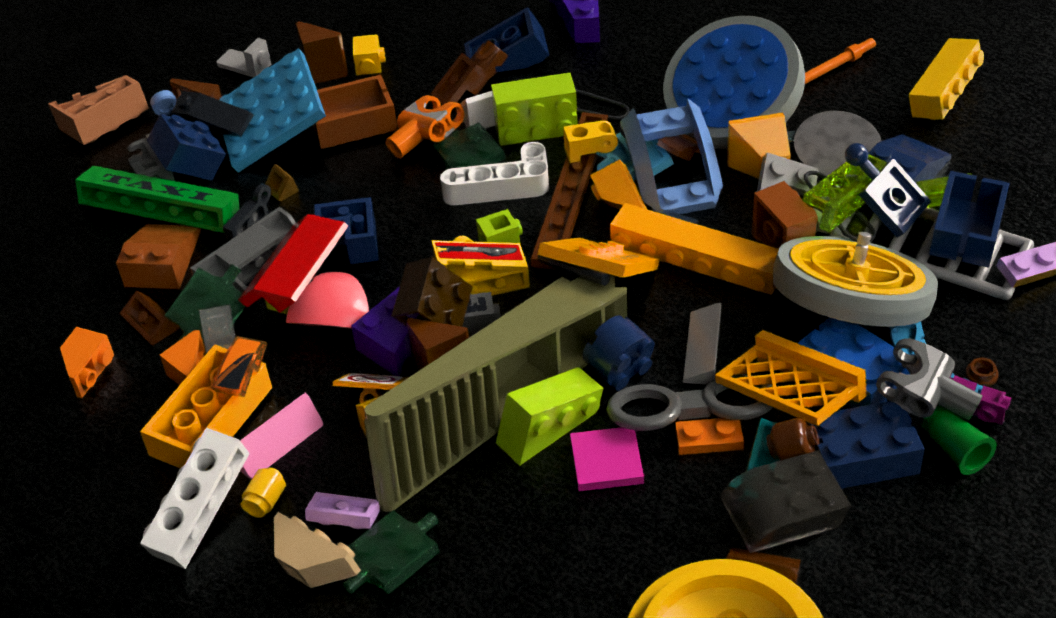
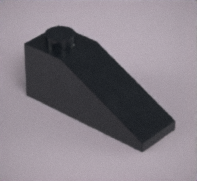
[171,91,254,137]

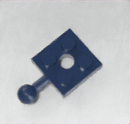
[845,143,932,238]

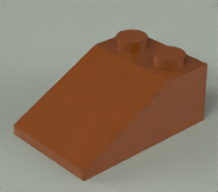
[116,224,201,289]

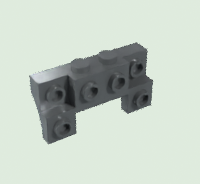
[190,207,296,315]

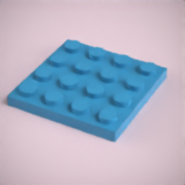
[219,48,326,172]

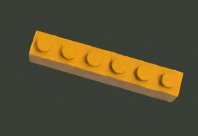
[610,203,779,295]

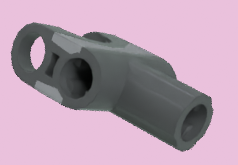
[876,338,982,421]

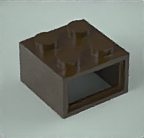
[391,257,473,327]

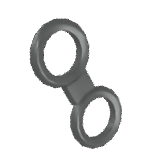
[606,374,773,431]

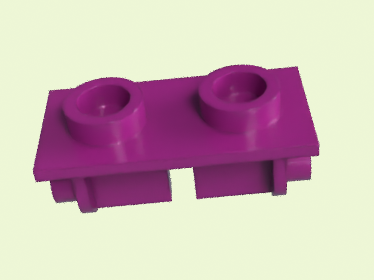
[950,375,1011,425]

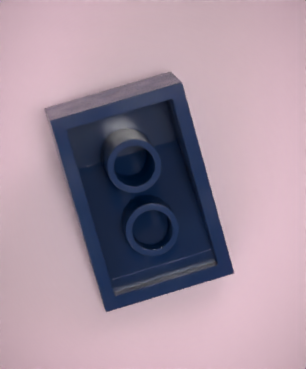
[464,7,549,72]
[860,134,951,197]

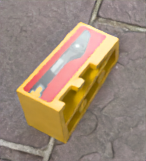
[431,240,530,296]

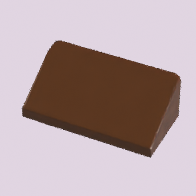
[119,291,181,345]

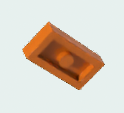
[675,418,744,455]

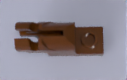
[431,40,509,104]

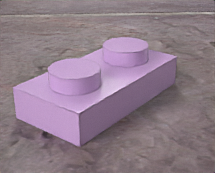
[305,492,380,529]

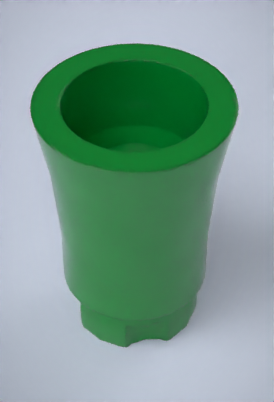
[921,405,997,475]

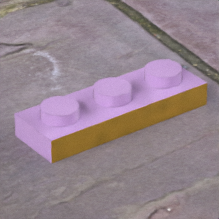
[996,242,1056,288]

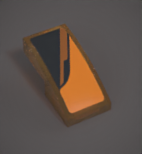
[211,336,267,398]

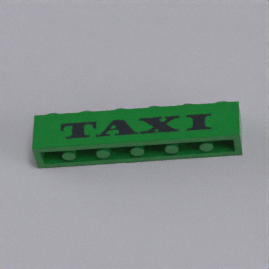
[75,166,240,233]

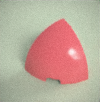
[286,272,369,330]

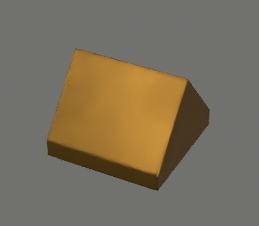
[265,164,299,201]

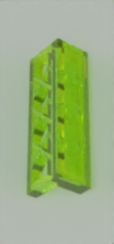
[803,154,887,233]

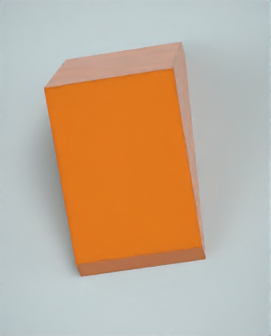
[160,330,206,385]

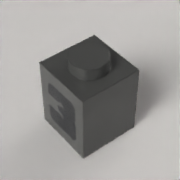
[462,292,501,338]

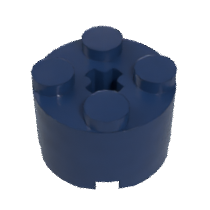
[583,315,655,391]

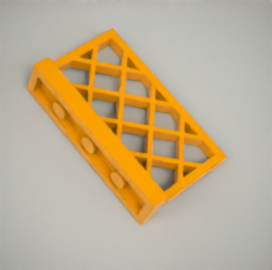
[715,330,867,426]

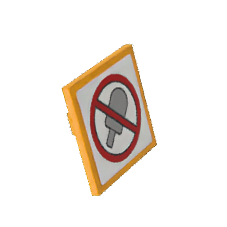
[333,373,409,404]

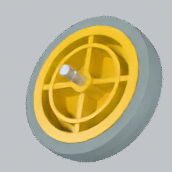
[773,232,938,327]

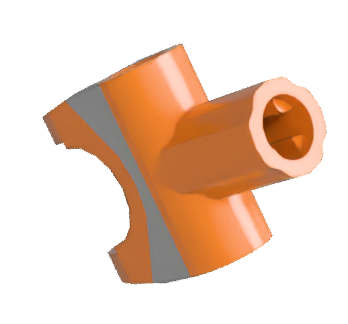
[385,95,464,158]

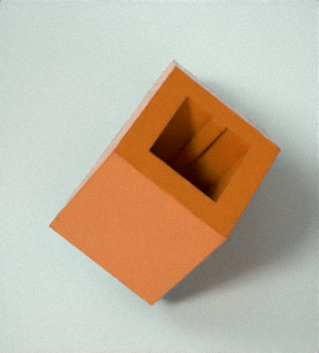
[60,327,114,398]

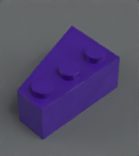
[550,0,600,43]
[351,287,428,376]

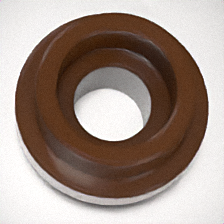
[965,357,999,387]

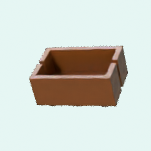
[313,75,398,149]

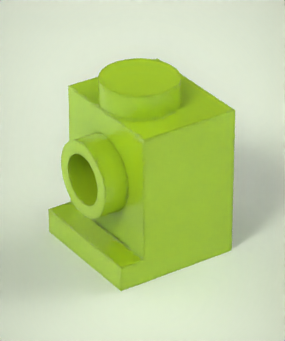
[476,209,523,243]

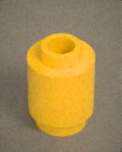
[241,467,286,518]

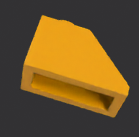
[590,159,647,209]

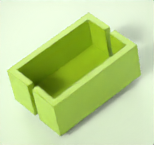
[491,73,578,146]

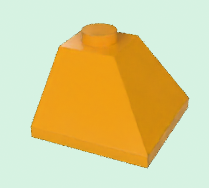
[727,112,791,179]

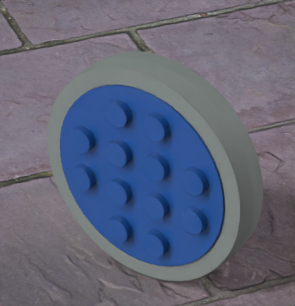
[663,16,805,149]

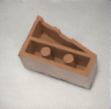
[48,75,149,145]

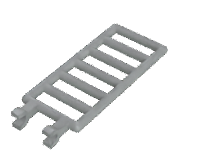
[813,180,1034,300]

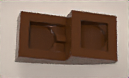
[657,134,700,162]

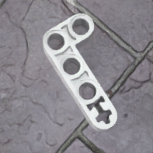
[440,142,549,205]

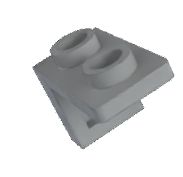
[217,38,271,78]

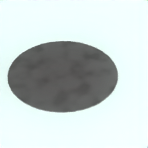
[794,111,881,178]

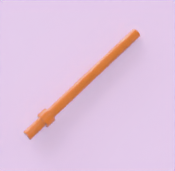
[805,38,876,84]

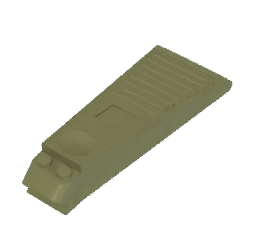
[364,274,627,512]

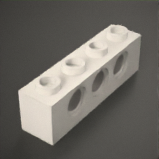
[140,427,250,569]

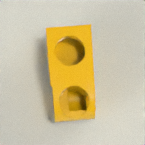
[563,121,618,163]

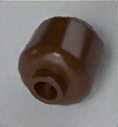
[766,418,819,465]

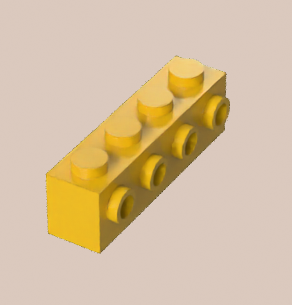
[909,38,984,120]

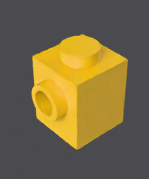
[353,34,386,75]

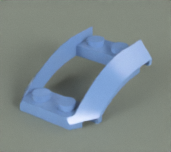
[620,98,723,215]

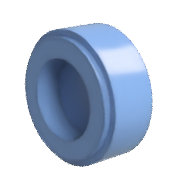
[150,90,177,115]

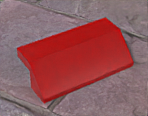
[238,214,348,313]

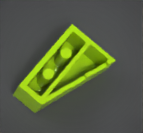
[496,367,603,465]

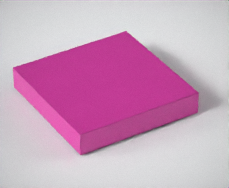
[570,427,644,491]

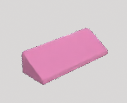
[240,393,324,479]

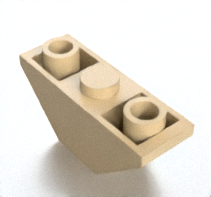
[274,512,361,588]

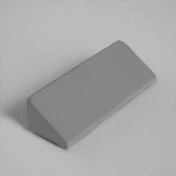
[683,303,721,385]

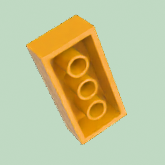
[140,344,272,470]

